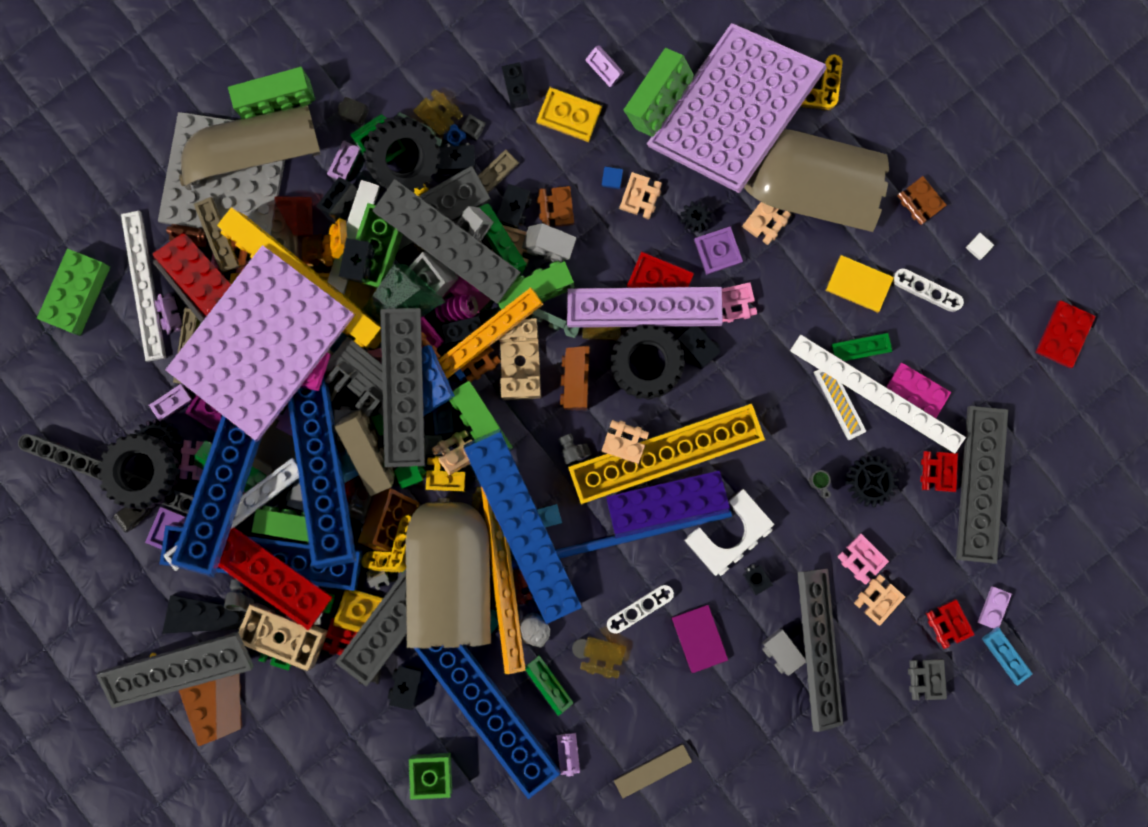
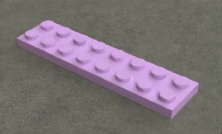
[567,287,722,327]

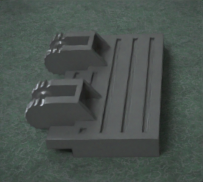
[325,337,383,417]

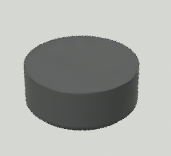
[572,638,592,659]

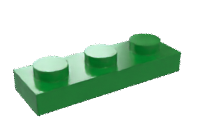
[831,333,892,362]
[525,656,573,715]

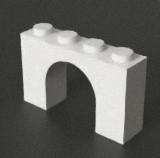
[684,489,774,576]

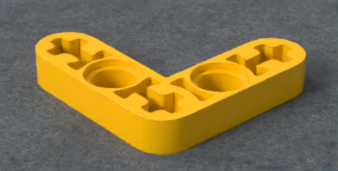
[800,55,842,110]
[361,515,411,572]

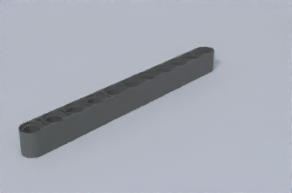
[18,434,194,514]

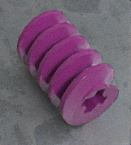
[434,294,478,323]

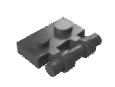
[908,659,947,700]

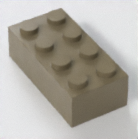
[335,408,396,496]

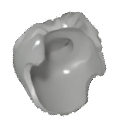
[519,613,550,647]

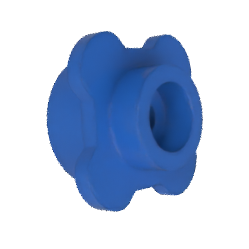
[443,124,466,146]

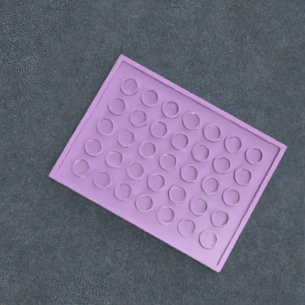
[647,23,826,193]
[165,245,355,441]

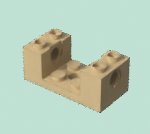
[499,319,541,400]
[239,603,328,671]

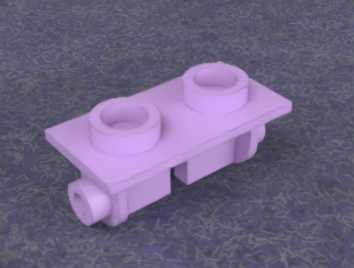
[155,293,182,335]
[557,733,580,776]

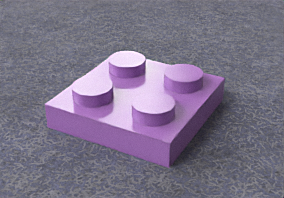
[694,226,743,275]
[145,507,187,549]

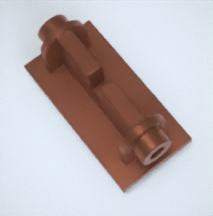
[166,224,207,247]

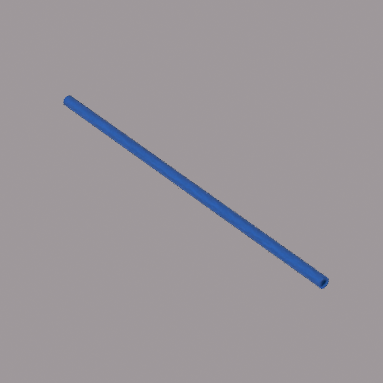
[490,508,732,576]

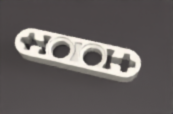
[893,269,964,312]
[607,585,674,634]

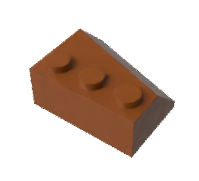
[560,346,589,411]
[358,488,419,554]
[179,673,242,747]

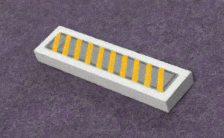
[813,369,866,440]

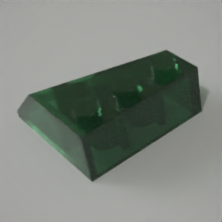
[363,264,445,324]

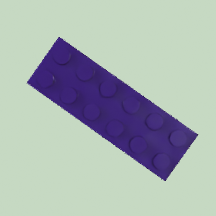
[606,471,730,538]

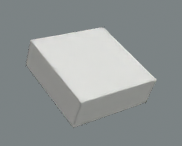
[966,233,994,260]

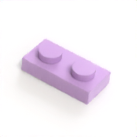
[586,46,624,87]
[327,140,361,180]
[149,384,193,421]
[978,586,1012,629]

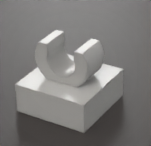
[366,564,389,590]

